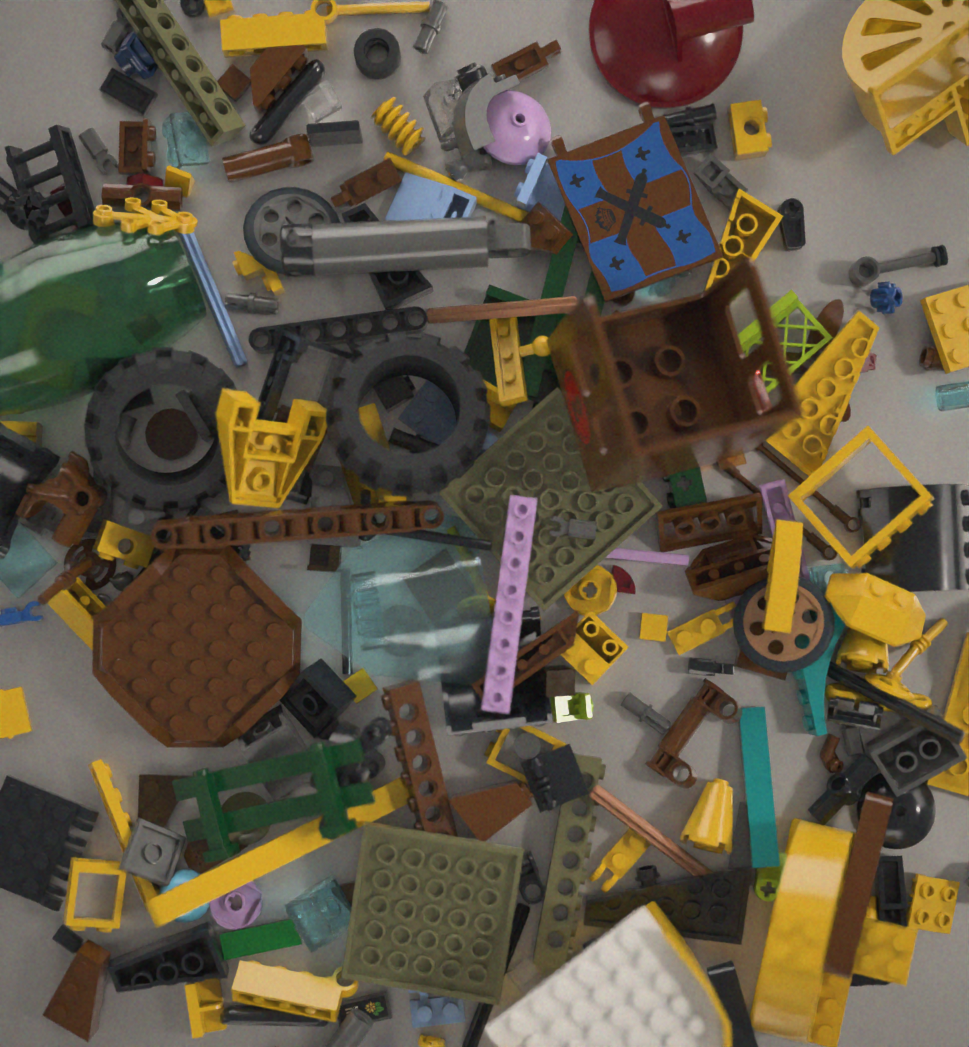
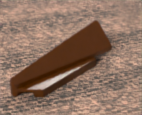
[472,611,579,701]

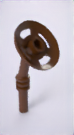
[37,538,117,605]

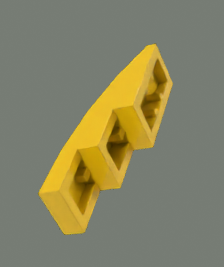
[762,519,803,633]

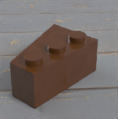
[43,939,111,1042]

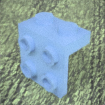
[514,153,565,222]

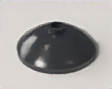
[856,772,936,849]

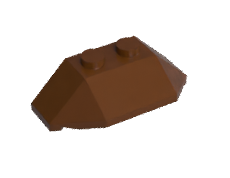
[685,534,772,601]

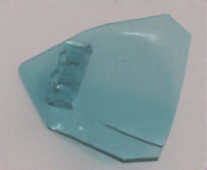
[303,513,493,684]

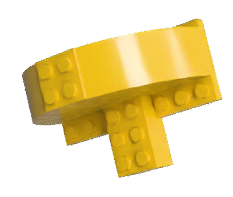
[842,0,969,156]
[749,818,918,1047]

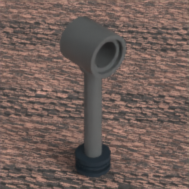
[848,245,948,287]

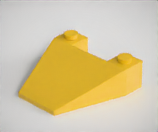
[216,389,327,508]

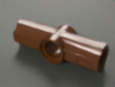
[101,183,183,211]

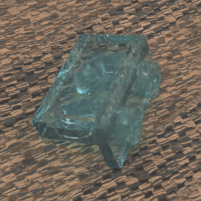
[162,112,210,169]

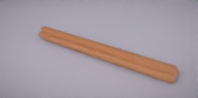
[427,296,578,324]
[590,785,713,876]

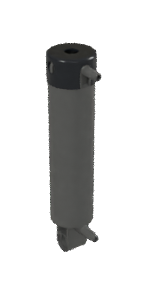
[280,216,532,278]

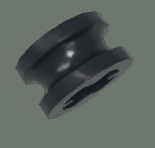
[180,0,205,18]

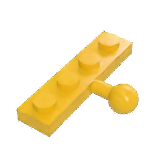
[489,317,550,407]

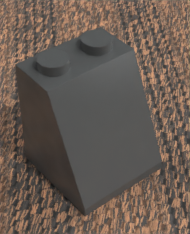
[238,704,312,801]

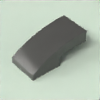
[693,154,748,210]

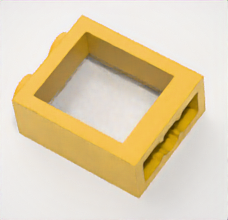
[484,726,567,784]
[63,857,126,933]

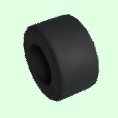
[353,28,401,80]

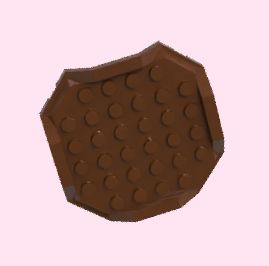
[92,545,302,748]

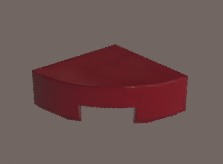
[126,173,163,187]
[611,565,636,594]

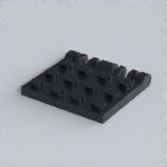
[0,775,100,911]

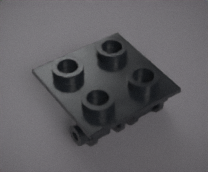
[520,743,589,813]

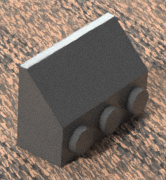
[867,705,967,797]

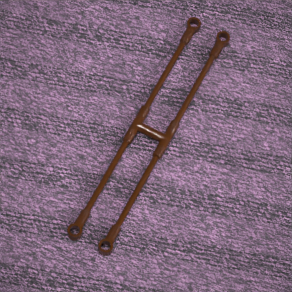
[715,443,861,561]

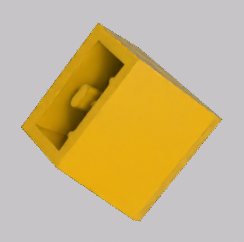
[560,610,628,685]

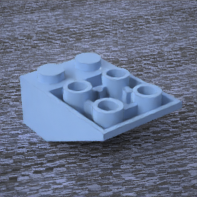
[385,172,477,221]

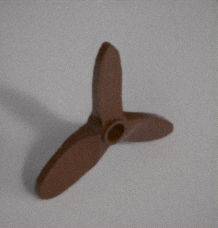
[753,299,851,422]

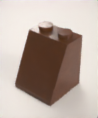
[449,779,533,842]

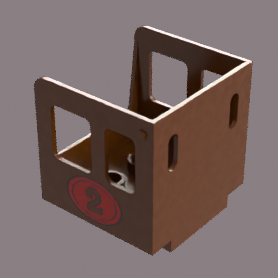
[546,259,804,492]

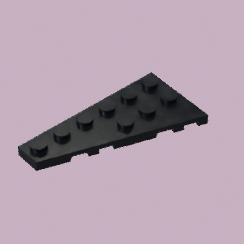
[583,865,752,945]

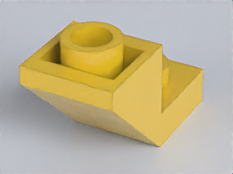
[232,250,285,296]

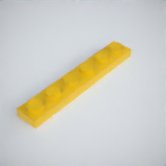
[88,759,159,912]

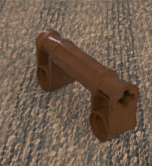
[645,678,742,789]

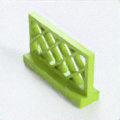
[738,289,833,401]

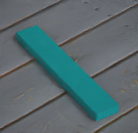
[739,707,780,868]

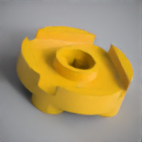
[564,565,617,616]

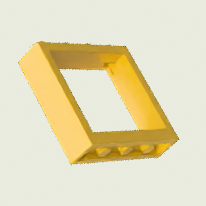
[788,425,934,569]

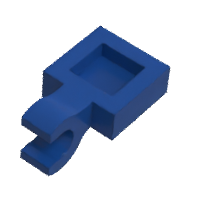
[0,601,44,627]

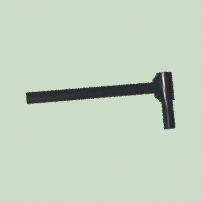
[359,489,492,551]

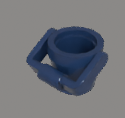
[114,31,158,80]

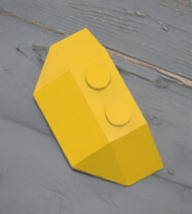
[825,573,926,647]

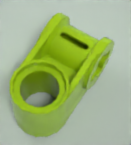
[753,852,787,902]

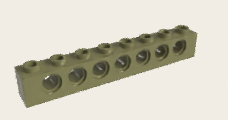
[115,0,246,147]
[532,753,606,969]

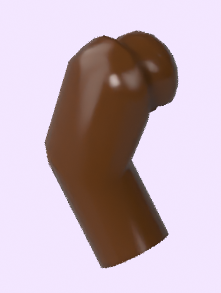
[820,733,844,773]

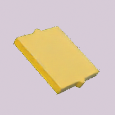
[0,686,32,739]

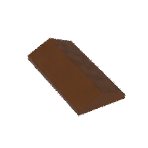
[656,492,763,552]

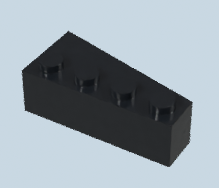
[341,203,433,310]

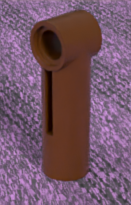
[222,134,314,183]

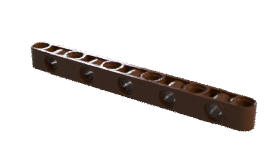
[151,500,444,549]

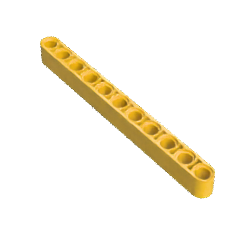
[145,777,410,927]

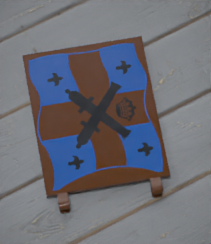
[548,102,723,303]

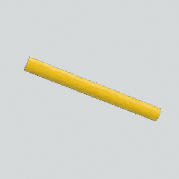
[327,2,430,16]

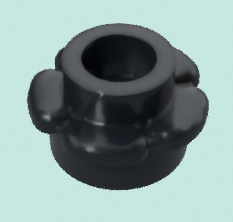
[635,865,660,886]

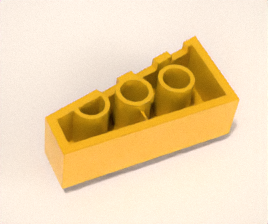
[703,188,783,291]

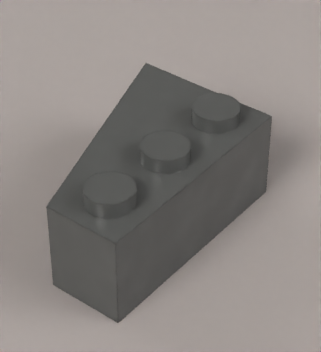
[308,465,362,548]

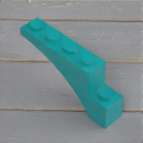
[792,603,846,736]

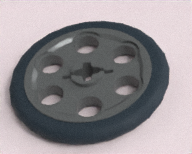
[243,187,341,274]

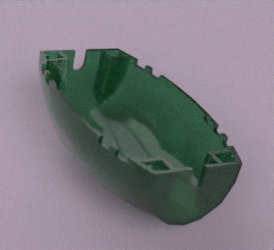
[0,221,207,416]

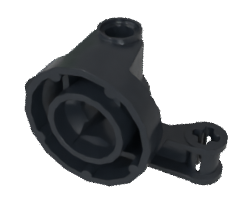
[310,717,393,840]

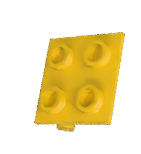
[906,873,960,934]

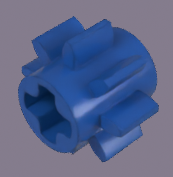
[870,281,903,314]

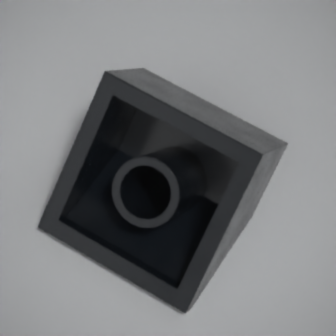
[279,658,357,739]

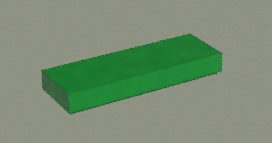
[219,917,303,961]

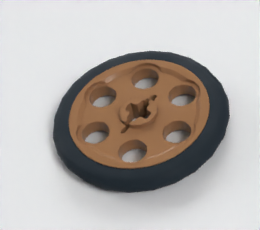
[733,576,835,673]

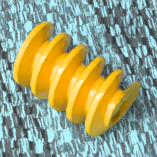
[371,97,426,156]

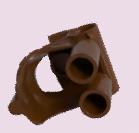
[15,451,108,548]

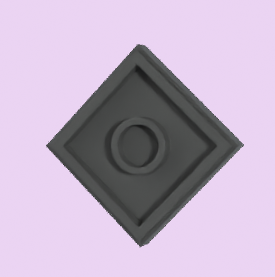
[119,818,186,887]

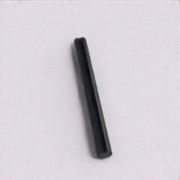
[827,661,965,744]
[462,903,531,1047]

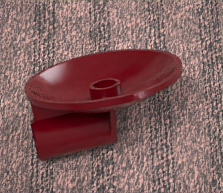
[588,0,754,109]

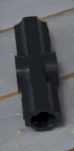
[808,753,879,825]

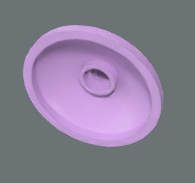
[483,91,551,165]

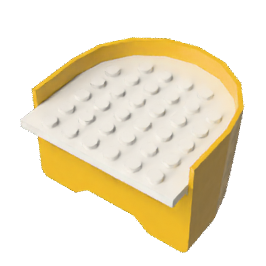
[485,901,731,1047]

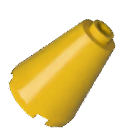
[835,627,889,673]
[680,778,733,855]

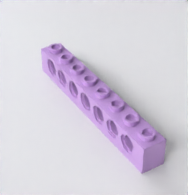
[482,495,537,713]

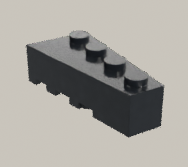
[107,921,229,993]

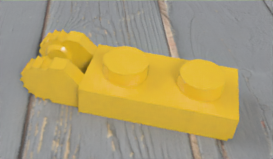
[667,601,736,655]
[588,828,651,893]

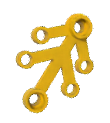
[93,197,198,235]

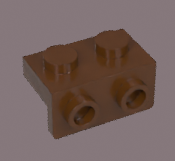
[118,118,156,175]

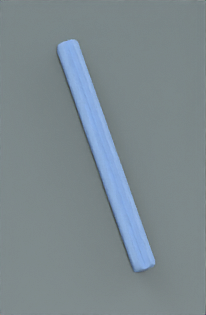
[179,232,248,368]

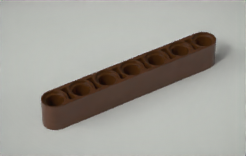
[823,792,894,979]

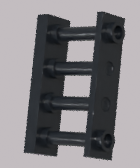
[4,125,99,248]

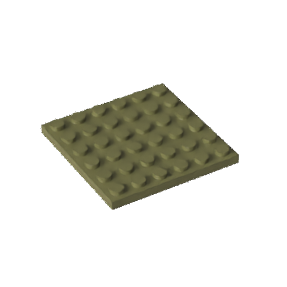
[439,387,663,611]
[341,821,524,1005]

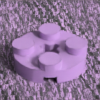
[209,881,262,929]

